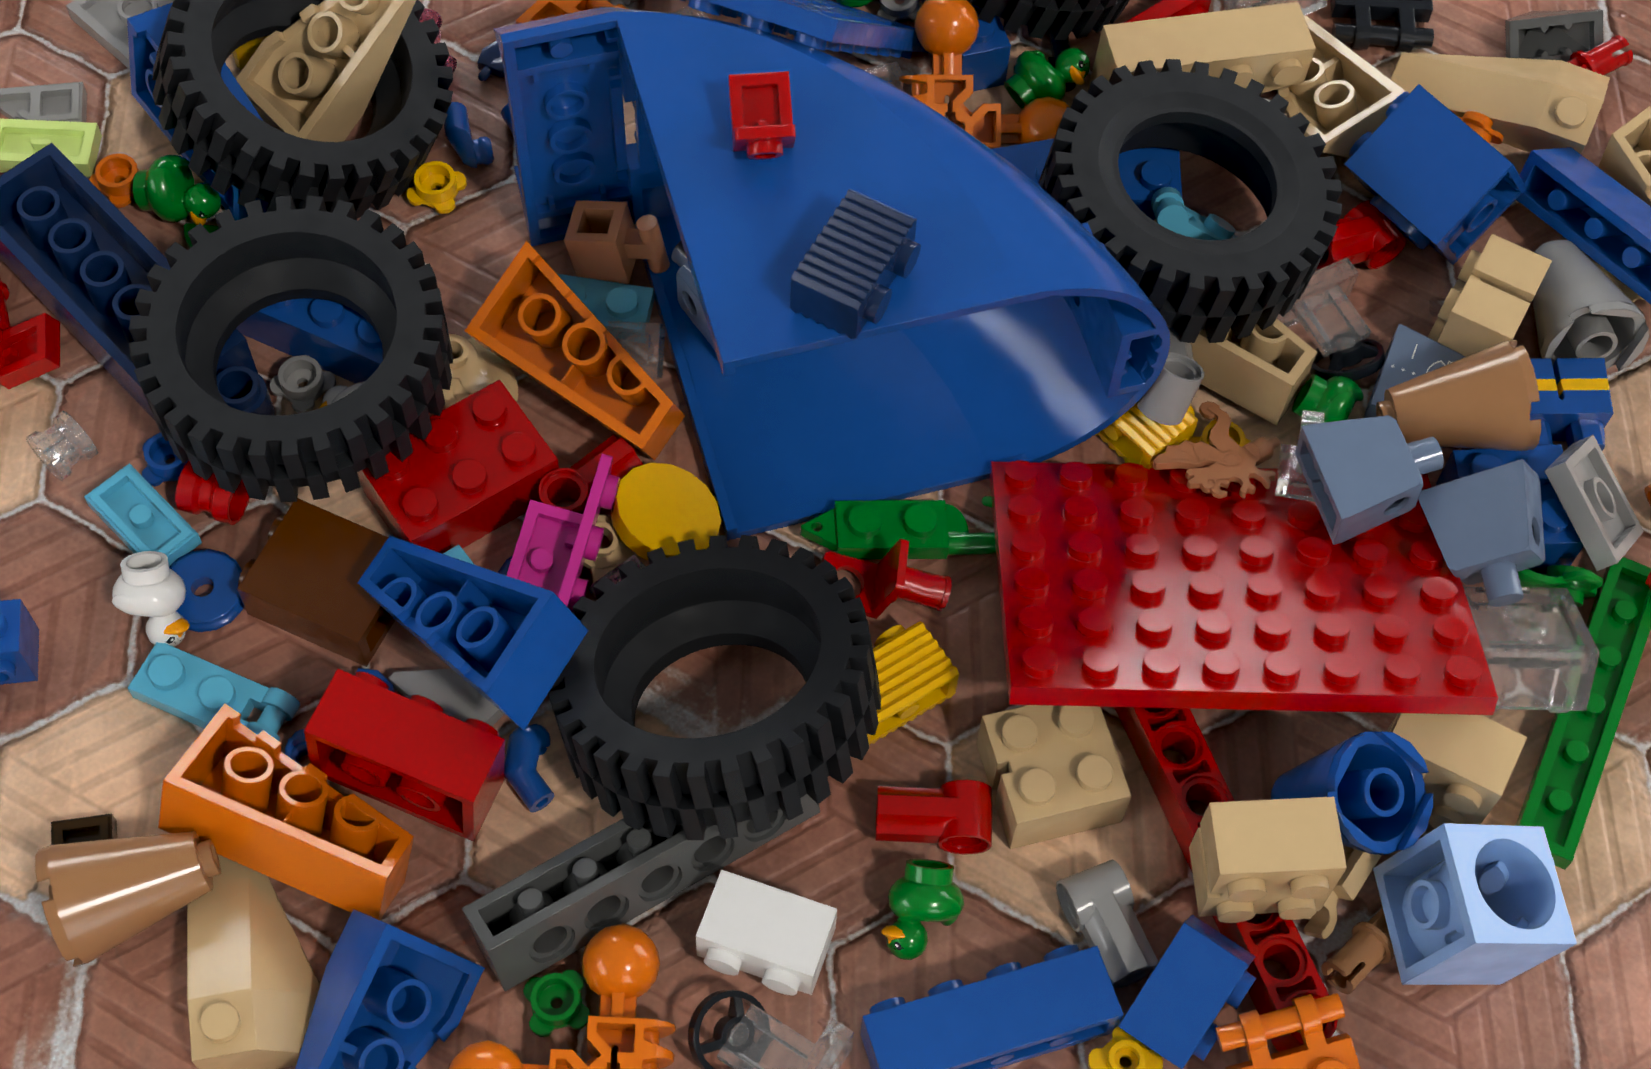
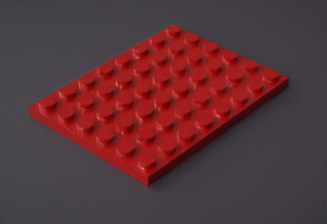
[990,460,1498,715]

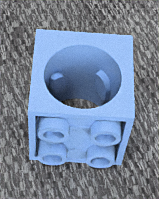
[1373,823,1577,985]

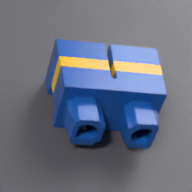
[1530,358,1614,451]

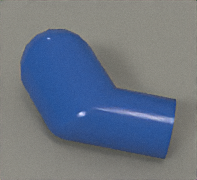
[444,102,494,168]
[504,724,555,813]

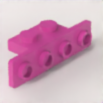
[506,453,620,612]

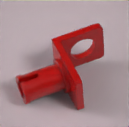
[822,538,952,619]

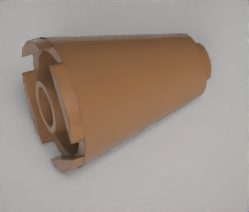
[1376,340,1541,451]
[35,831,221,967]

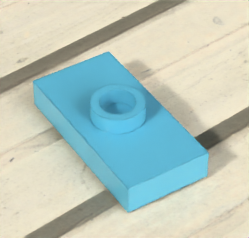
[84,463,202,567]

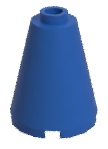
[1271,731,1433,855]

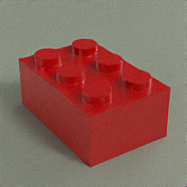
[358,379,559,554]
[304,669,505,842]

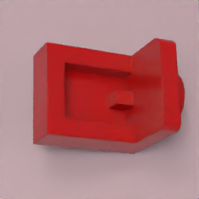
[728,71,796,160]
[0,313,60,389]

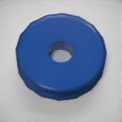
[169,549,244,632]

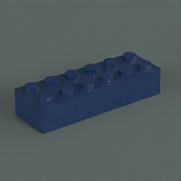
[0,143,258,420]

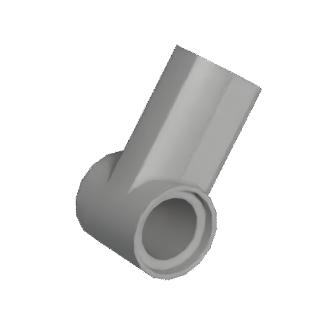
[1136,327,1205,426]
[1056,859,1159,988]

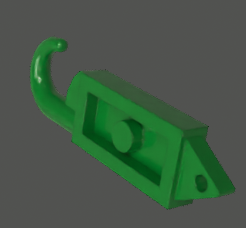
[800,496,996,560]

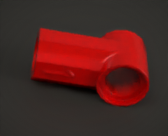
[1316,200,1407,272]
[538,435,644,514]
[875,779,992,855]

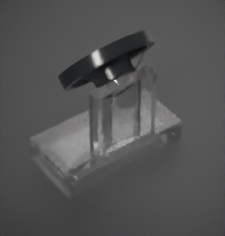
[1277,257,1385,381]
[688,990,854,1069]

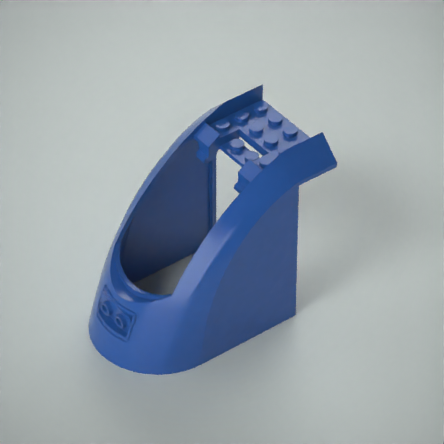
[494,7,1170,541]

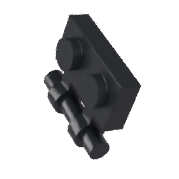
[1330,0,1434,52]

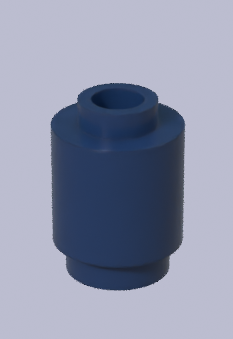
[217,366,276,415]

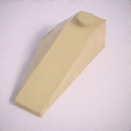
[236,0,416,142]
[1276,1,1406,158]
[1391,52,1610,154]
[187,855,320,1069]

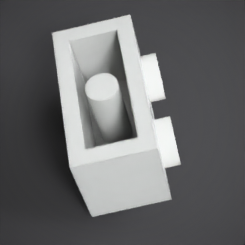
[696,869,837,996]

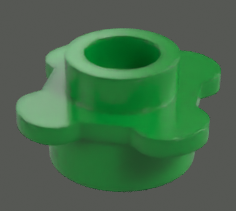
[523,970,590,1037]

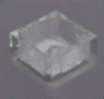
[1463,586,1600,713]

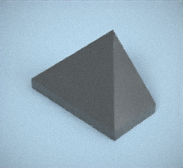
[1505,9,1603,62]

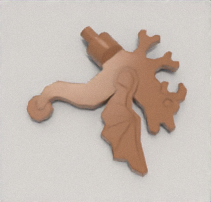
[1152,401,1280,499]

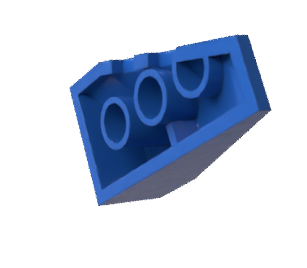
[295,909,485,1069]

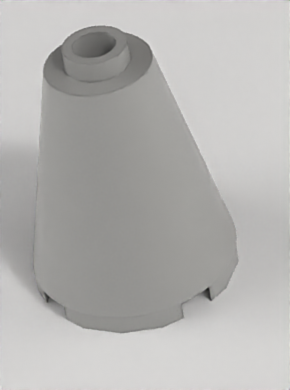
[1532,240,1650,371]

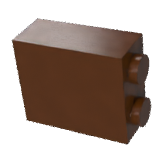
[237,498,395,667]

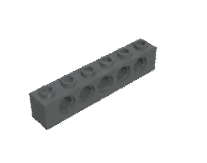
[462,794,820,991]

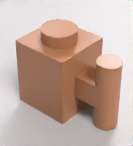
[564,200,670,284]

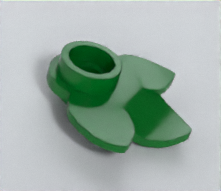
[1518,565,1604,607]

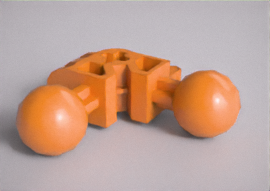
[899,0,1071,149]
[448,923,676,1069]

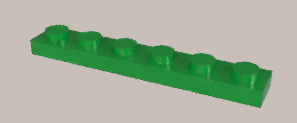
[1515,557,1651,870]

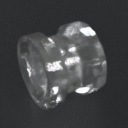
[26,411,99,481]

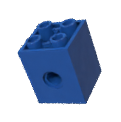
[1345,84,1527,265]

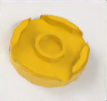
[611,463,721,561]

